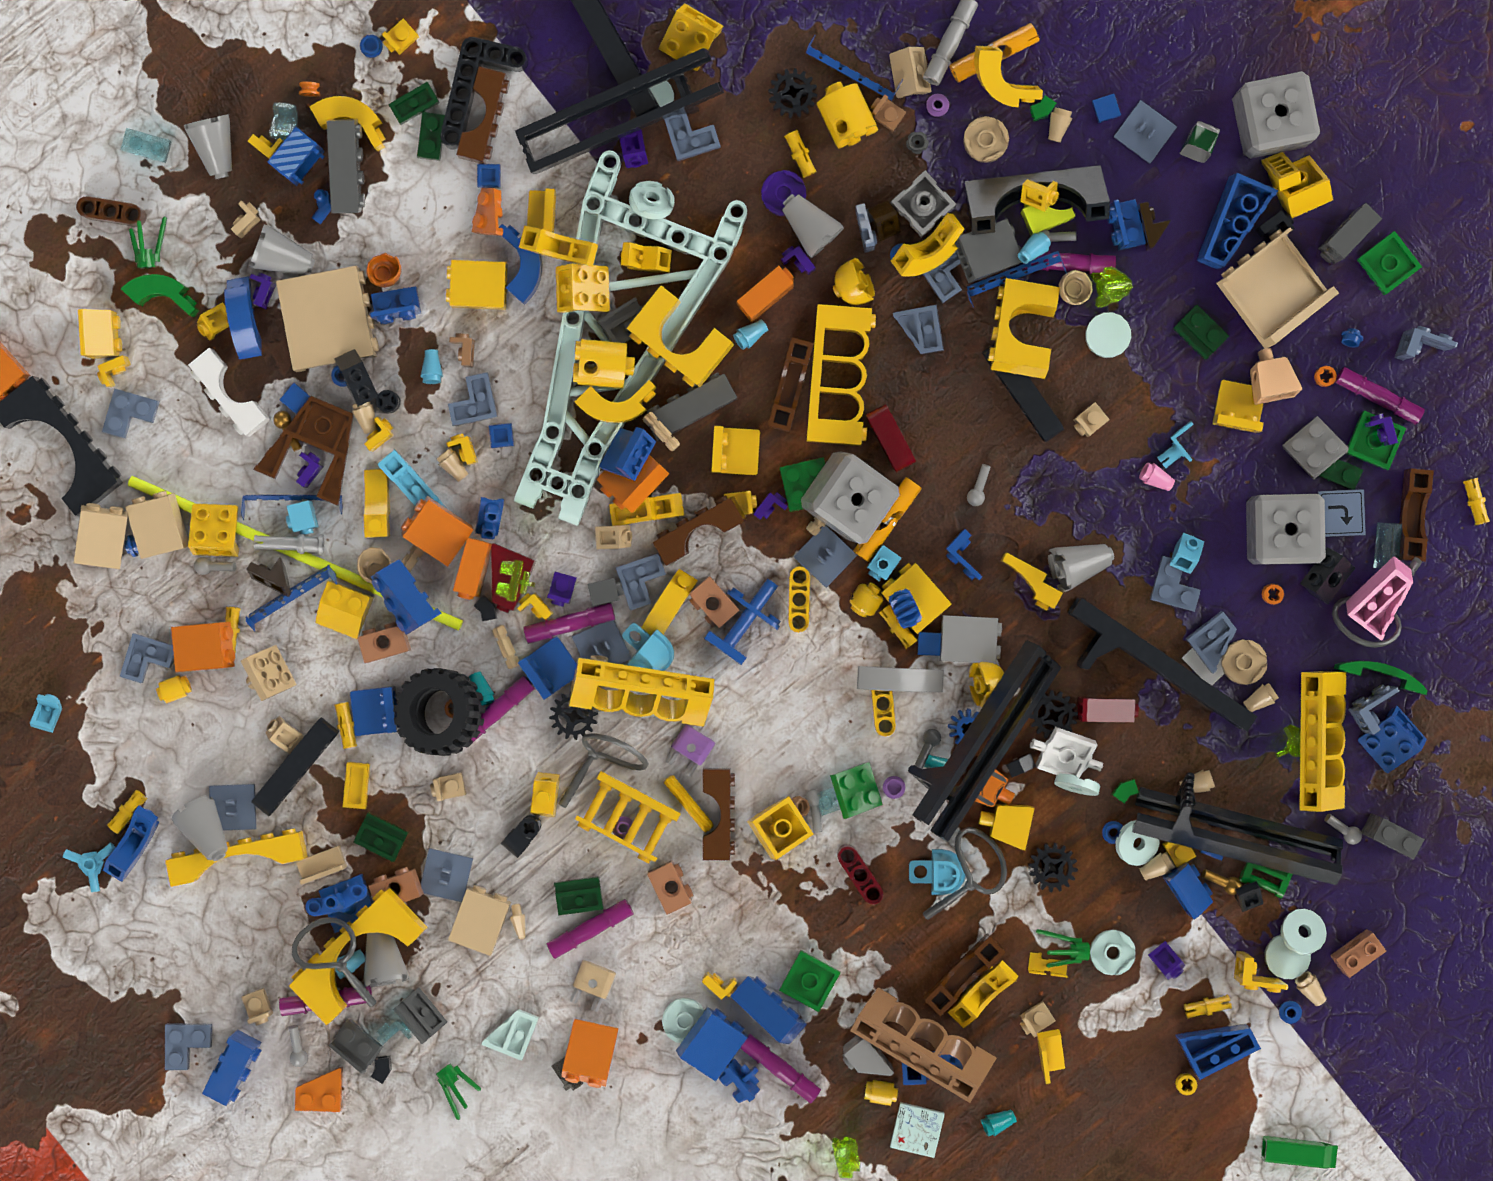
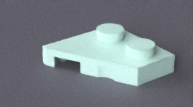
[481,1009,539,1061]

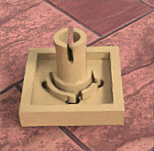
[241,645,297,701]

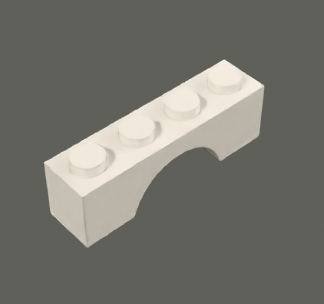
[188,348,271,437]

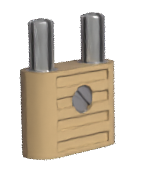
[570,960,616,1012]

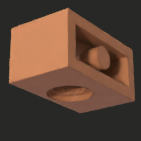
[689,576,739,628]
[357,622,411,663]
[647,860,694,915]
[369,867,424,902]
[1330,929,1386,978]

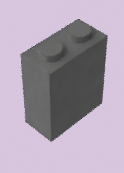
[1318,203,1382,264]
[955,219,1022,284]
[1361,813,1425,860]

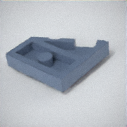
[855,203,877,253]
[893,305,944,354]
[1185,611,1237,674]

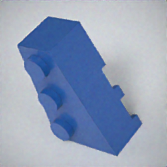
[371,559,442,635]
[730,976,807,1045]
[1175,1024,1261,1080]
[202,1030,262,1106]

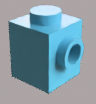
[286,500,319,535]
[1170,533,1205,574]
[867,545,901,581]

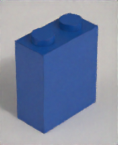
[676,1007,748,1082]

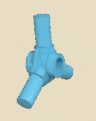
[63,842,116,892]

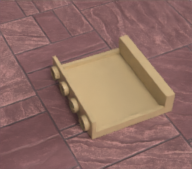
[1216,227,1339,349]
[276,266,379,372]

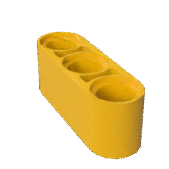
[788,567,810,633]
[871,690,896,737]

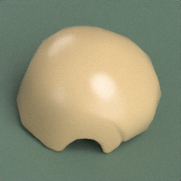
[1058,270,1093,305]
[357,547,392,584]

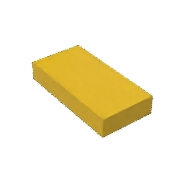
[343,762,370,809]

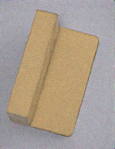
[889,47,932,98]
[296,845,347,885]

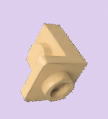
[231,201,261,239]
[1073,402,1109,437]
[595,525,632,549]
[266,716,304,754]
[430,772,466,801]
[241,988,273,1026]
[1020,1001,1056,1038]

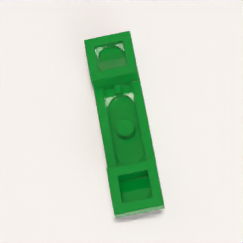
[1334,660,1428,695]

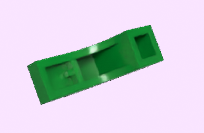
[121,274,200,317]

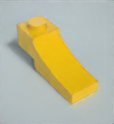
[364,469,390,538]
[609,493,684,526]
[1001,553,1063,611]

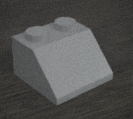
[842,1035,894,1076]

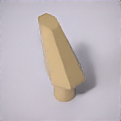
[510,904,525,940]

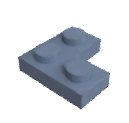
[664,114,721,161]
[923,251,962,303]
[448,372,498,427]
[102,388,160,438]
[616,553,666,611]
[1150,556,1201,612]
[119,633,174,683]
[165,1023,212,1070]

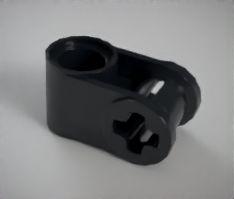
[500,815,542,858]

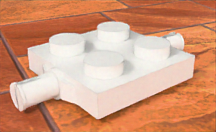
[1030,727,1103,778]

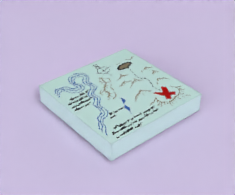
[890,1102,945,1158]

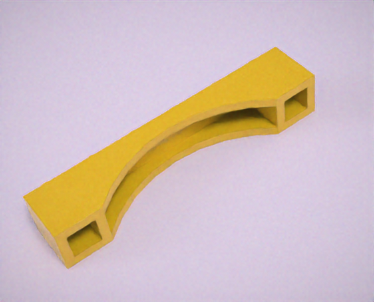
[165,828,308,887]

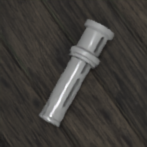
[254,534,324,555]

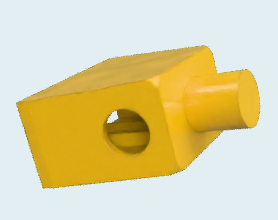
[531,772,560,817]
[978,804,1034,850]

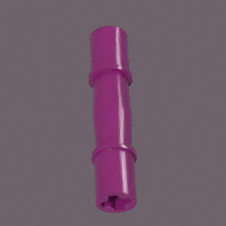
[1023,251,1116,274]
[1335,367,1425,425]
[523,602,616,644]
[466,675,535,748]
[546,899,634,959]
[279,985,372,1016]
[740,1033,821,1104]

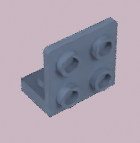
[1395,326,1458,361]
[1348,684,1399,735]

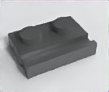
[597,297,642,343]
[393,988,447,1044]
[328,1019,383,1073]

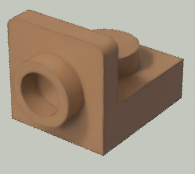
[870,95,906,132]
[449,333,475,367]

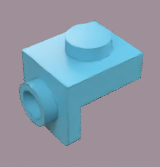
[30,694,62,733]

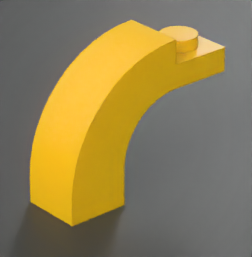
[974,46,1043,108]
[309,96,386,152]
[574,380,656,423]

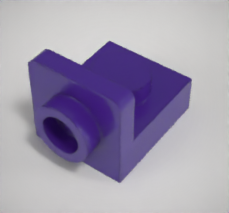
[620,129,648,168]
[781,246,816,275]
[249,272,276,309]
[1365,414,1398,446]
[296,452,324,488]
[753,492,788,520]
[547,571,577,607]
[1148,941,1186,980]

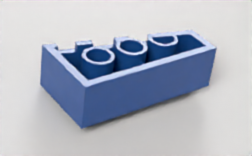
[1196,173,1279,269]

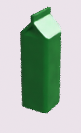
[1261,1136,1338,1169]

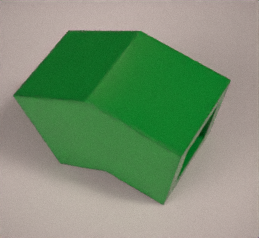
[1029,95,1057,122]
[1111,778,1139,804]

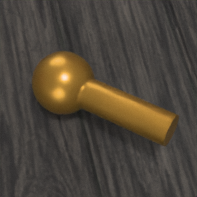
[273,411,302,452]
[1201,869,1242,895]

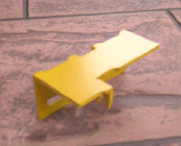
[1028,952,1068,978]

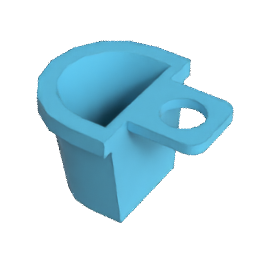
[622,623,674,671]
[909,849,965,895]

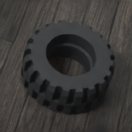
[393,668,485,756]

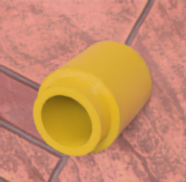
[156,675,192,703]
[864,1080,898,1106]

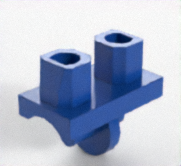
[475,497,504,540]
[719,1058,760,1103]

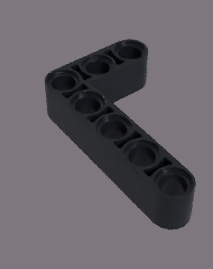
[440,37,528,150]

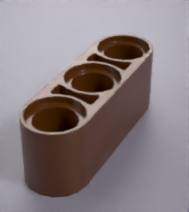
[76,196,147,227]

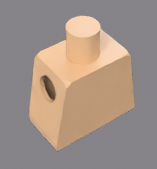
[1250,348,1302,405]

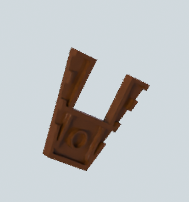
[253,396,354,506]

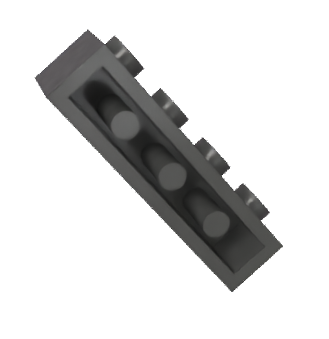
[327,119,365,213]
[646,373,737,442]

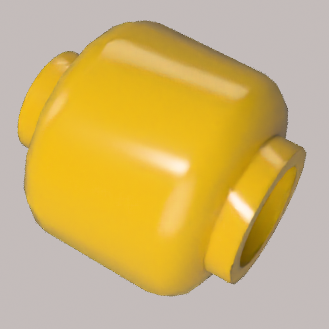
[850,583,883,618]

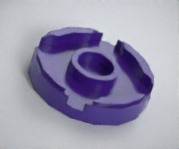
[761,170,806,216]

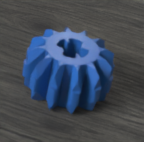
[889,589,922,629]
[948,708,979,744]

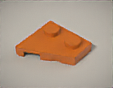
[471,188,503,236]
[295,1067,343,1112]

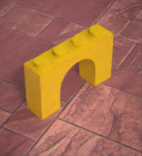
[988,278,1060,379]
[627,286,734,387]

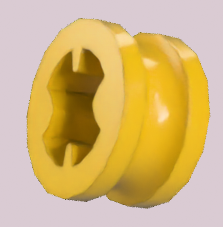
[1175,1073,1197,1095]

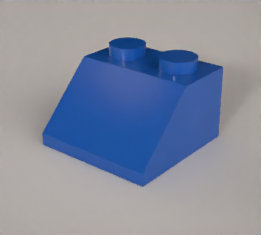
[1162,862,1213,920]

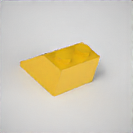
[1268,155,1333,218]
[78,309,122,359]
[315,581,374,639]
[747,796,814,860]

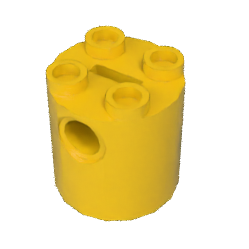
[816,82,878,149]
[573,339,635,388]

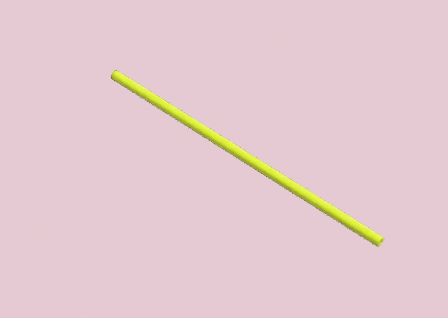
[128,476,463,631]

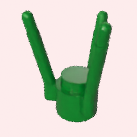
[129,216,167,268]
[1036,929,1090,968]
[436,1063,481,1120]

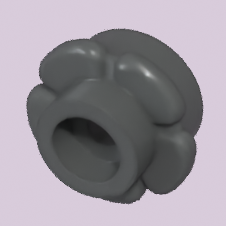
[906,132,929,154]

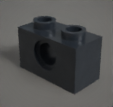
[335,349,379,407]
[1300,547,1355,604]

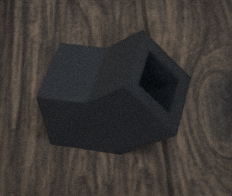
[474,595,498,621]
[1006,754,1036,778]
[371,1055,392,1084]

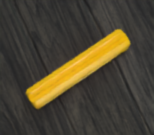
[664,775,714,833]

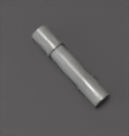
[923,0,978,86]

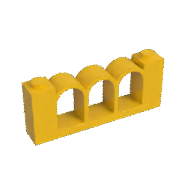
[807,304,876,446]
[569,658,715,727]
[1300,671,1346,812]

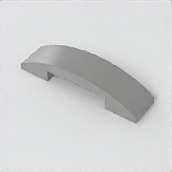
[857,666,944,692]

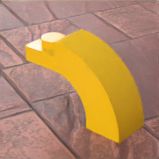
[891,213,964,276]
[519,225,598,267]
[638,569,698,636]
[948,960,1018,1028]

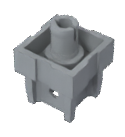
[891,170,956,237]

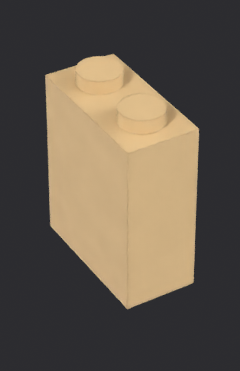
[125,491,189,559]
[74,503,128,569]
[448,885,511,956]

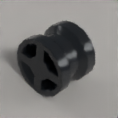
[376,390,401,413]

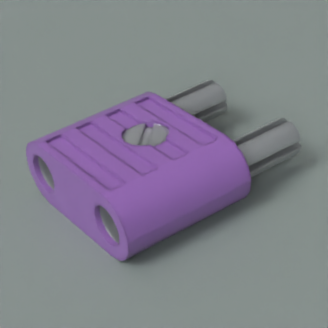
[665,724,716,777]

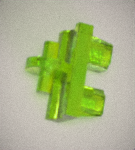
[495,560,535,602]
[832,1137,861,1178]

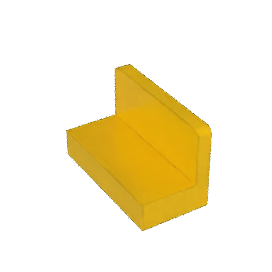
[527,188,556,233]
[1037,1029,1065,1084]

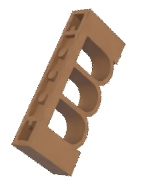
[851,987,997,1103]

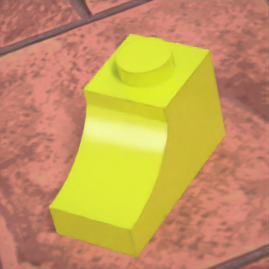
[1021,204,1075,235]

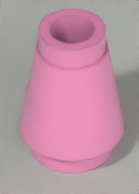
[1139,463,1175,491]

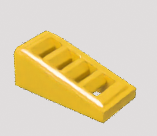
[1261,152,1301,192]

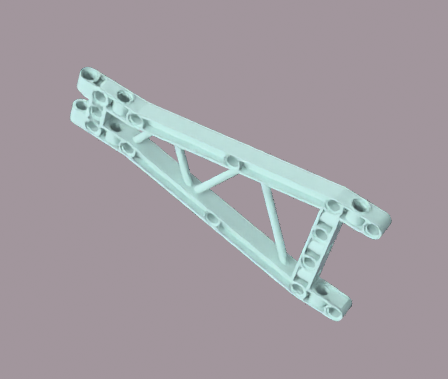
[514,151,747,526]

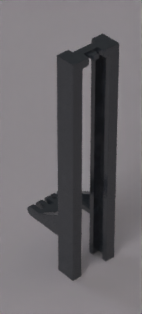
[515,48,724,174]
[1067,598,1258,732]
[908,640,1062,842]
[1132,772,1343,885]

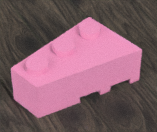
[1346,556,1413,641]

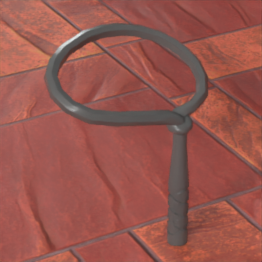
[1332,557,1422,648]
[558,733,649,808]
[923,827,1007,920]
[292,917,376,1007]

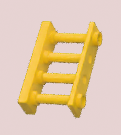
[575,771,681,864]

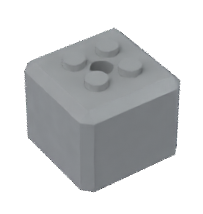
[1232,71,1320,159]
[801,452,900,544]
[1246,494,1326,564]

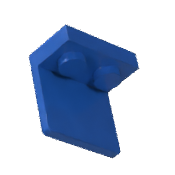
[1107,199,1146,251]
[370,286,421,324]
[599,427,656,481]
[518,636,577,700]
[350,686,400,736]
[1358,705,1427,773]

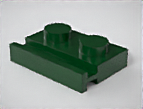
[1173,305,1229,360]
[353,812,409,862]
[554,876,604,916]

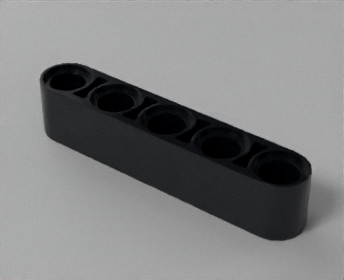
[982,343,1064,443]
[251,717,339,817]

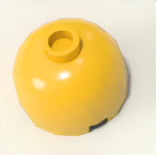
[833,258,875,305]
[969,662,1004,707]

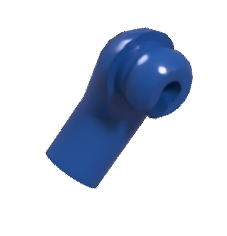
[311,189,331,225]

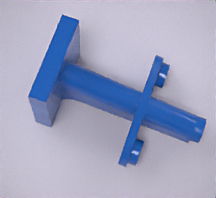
[704,578,781,665]
[305,874,373,933]

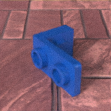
[945,529,982,580]

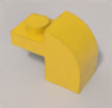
[621,242,672,273]

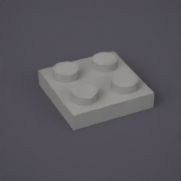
[1283,416,1349,480]

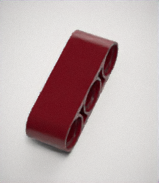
[866,404,916,473]
[837,844,883,905]

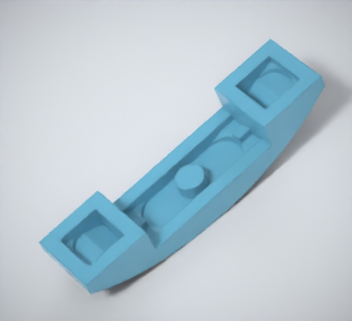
[377,449,447,508]

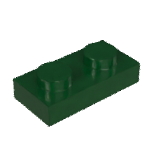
[388,82,440,125]
[417,112,445,161]
[1319,459,1363,490]

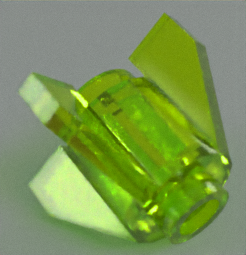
[1091,267,1132,308]
[1276,724,1301,760]

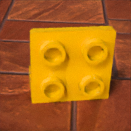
[659,3,724,71]
[555,264,610,313]
[1212,380,1264,433]
[712,426,760,475]
[188,504,239,557]
[1234,951,1288,993]

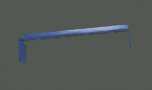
[806,35,903,101]
[967,251,1068,307]
[241,495,343,521]
[246,565,337,631]

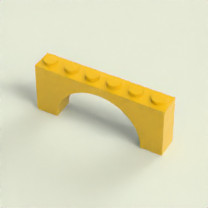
[289,888,428,1026]

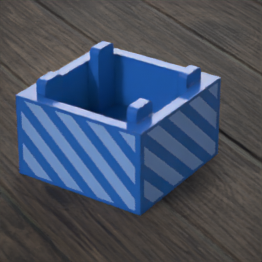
[267,127,325,186]

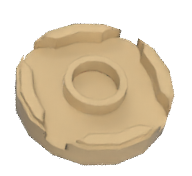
[963,116,1009,163]
[1221,640,1267,685]

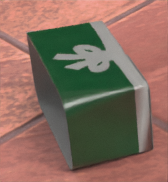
[1180,121,1220,163]

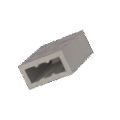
[940,615,1002,664]

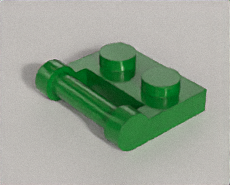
[1239,862,1293,899]

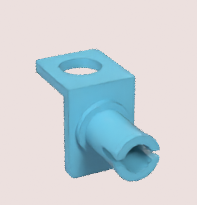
[1157,421,1193,468]

